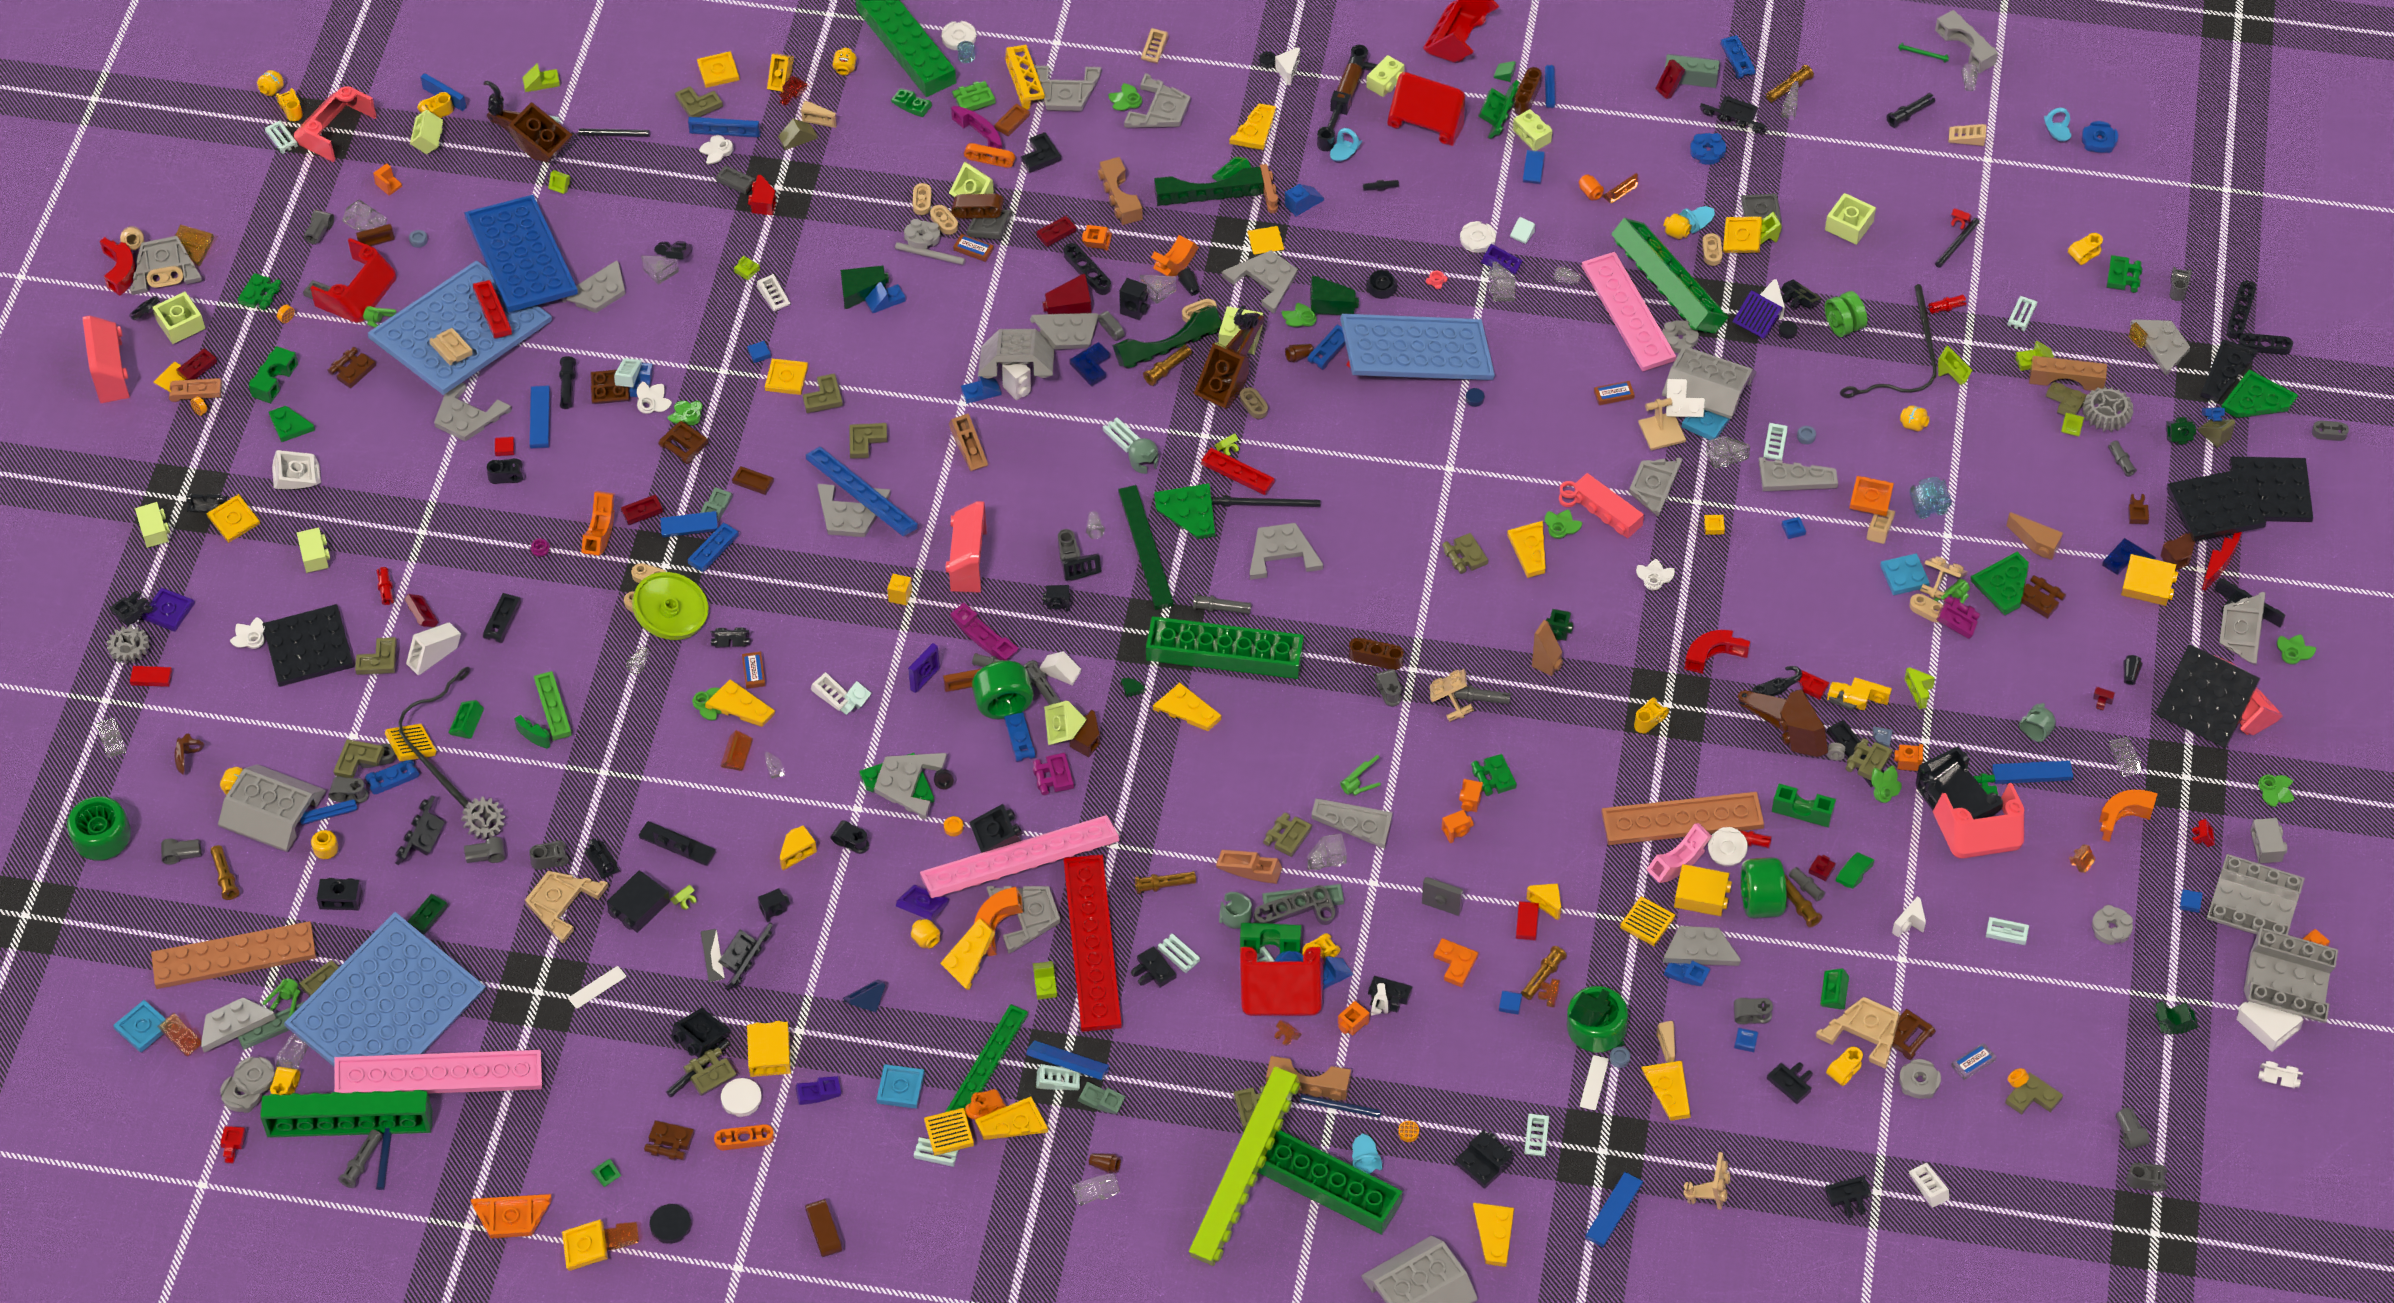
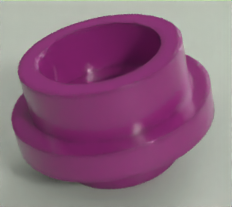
[531,538,550,557]

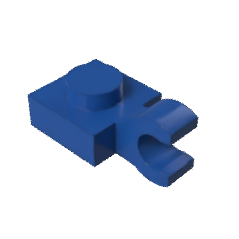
[2202,407,2225,422]

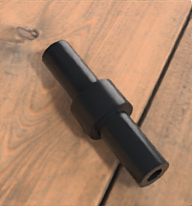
[1363,180,1399,191]

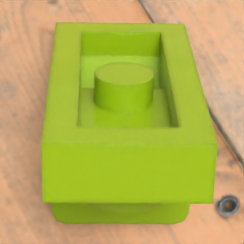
[523,63,560,92]
[1760,212,1782,245]
[2015,341,2054,371]
[1938,346,1972,385]
[1904,667,1935,709]
[1032,961,1057,1000]

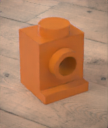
[1082,225,1112,251]
[1894,744,1923,771]
[1459,779,1483,812]
[1441,810,1473,843]
[1338,1001,1370,1036]

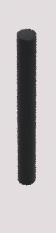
[578,128,650,137]
[1935,218,1980,268]
[666,1039,730,1097]

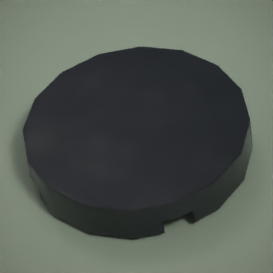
[649,1204,691,1244]

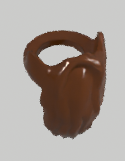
[174,733,204,775]

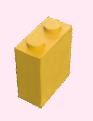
[2121,554,2178,606]
[1674,864,1732,916]
[747,1021,791,1077]

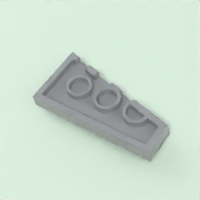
[1758,457,1838,491]
[1312,798,1393,849]

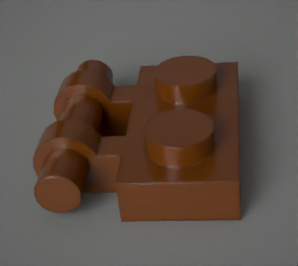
[327,347,376,388]
[2021,575,2067,619]
[644,1120,695,1160]

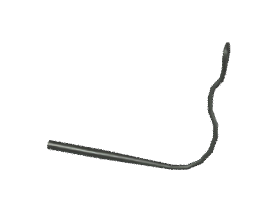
[1840,284,1936,398]
[398,667,477,814]

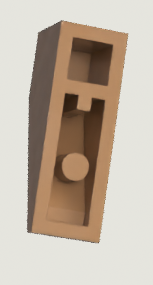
[948,413,988,471]
[2006,512,2063,560]
[1532,620,1563,676]

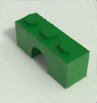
[249,346,298,404]
[1772,783,1836,828]
[1240,923,1301,954]

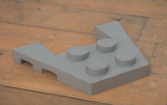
[1034,65,1101,111]
[1124,73,1191,128]
[130,236,202,295]
[1222,251,1298,314]
[434,383,512,441]
[818,484,891,537]
[1250,523,1323,580]
[874,753,947,820]
[986,886,1060,954]

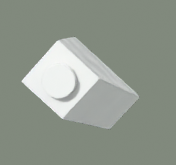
[406,622,461,675]
[2236,1002,2304,1052]

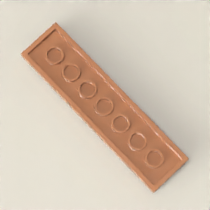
[1601,792,1764,845]
[151,921,316,989]

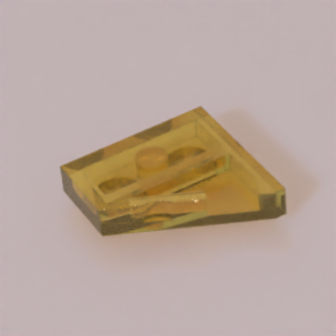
[175,225,215,266]

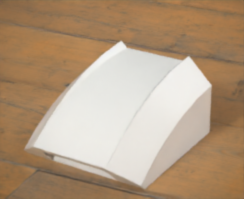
[272,450,321,489]

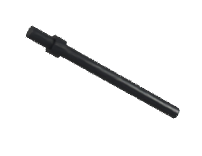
[1212,495,1320,507]

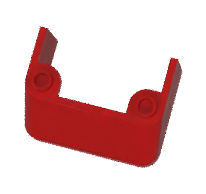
[1423,0,1499,62]
[310,238,396,323]

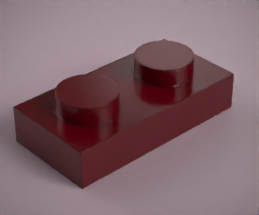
[1655,59,1685,99]
[1036,216,1076,247]
[176,348,217,380]
[621,494,663,525]
[404,594,439,628]

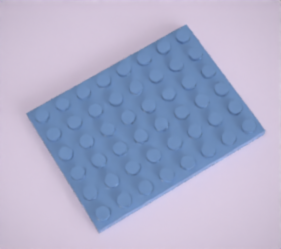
[368,260,552,395]
[284,912,486,1067]

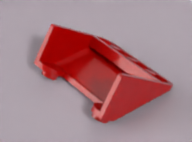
[1387,72,1465,146]
[1240,947,1324,1016]

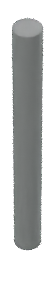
[895,242,966,265]

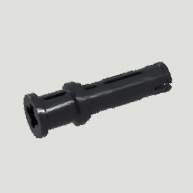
[1886,93,1935,128]
[559,356,576,409]

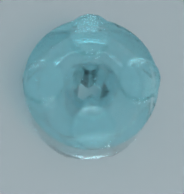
[1909,477,1952,519]

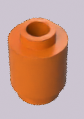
[1579,174,1604,200]

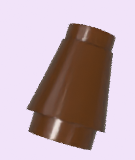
[1285,344,1313,362]
[1089,1153,1121,1174]

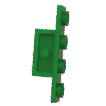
[1478,80,1519,139]

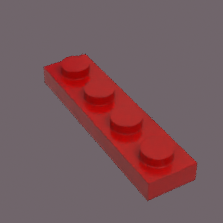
[473,280,512,339]
[1201,448,1275,495]

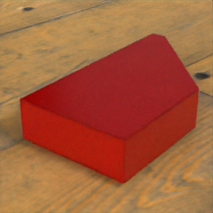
[1795,670,1829,700]

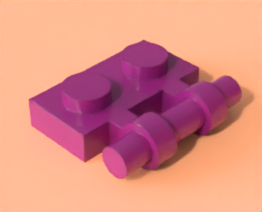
[1936,596,1980,639]
[1033,753,1074,795]

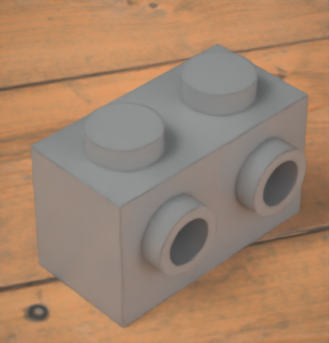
[2250,818,2287,863]

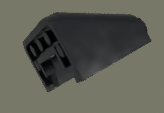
[1916,746,2003,819]

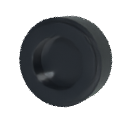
[1259,51,1276,68]
[1779,321,1798,339]
[934,769,954,789]

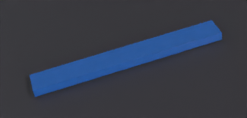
[806,447,918,536]

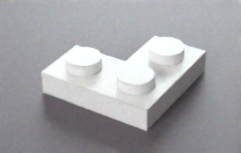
[1666,379,1705,418]

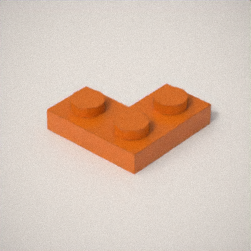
[1434,938,1479,987]

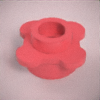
[1426,270,1447,289]

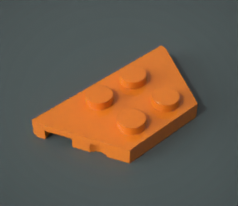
[471,1194,552,1238]

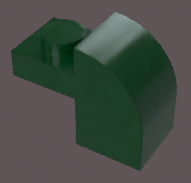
[1569,989,1611,1026]
[2155,1001,2199,1035]

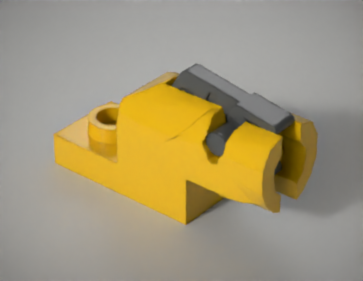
[1827,677,1892,710]

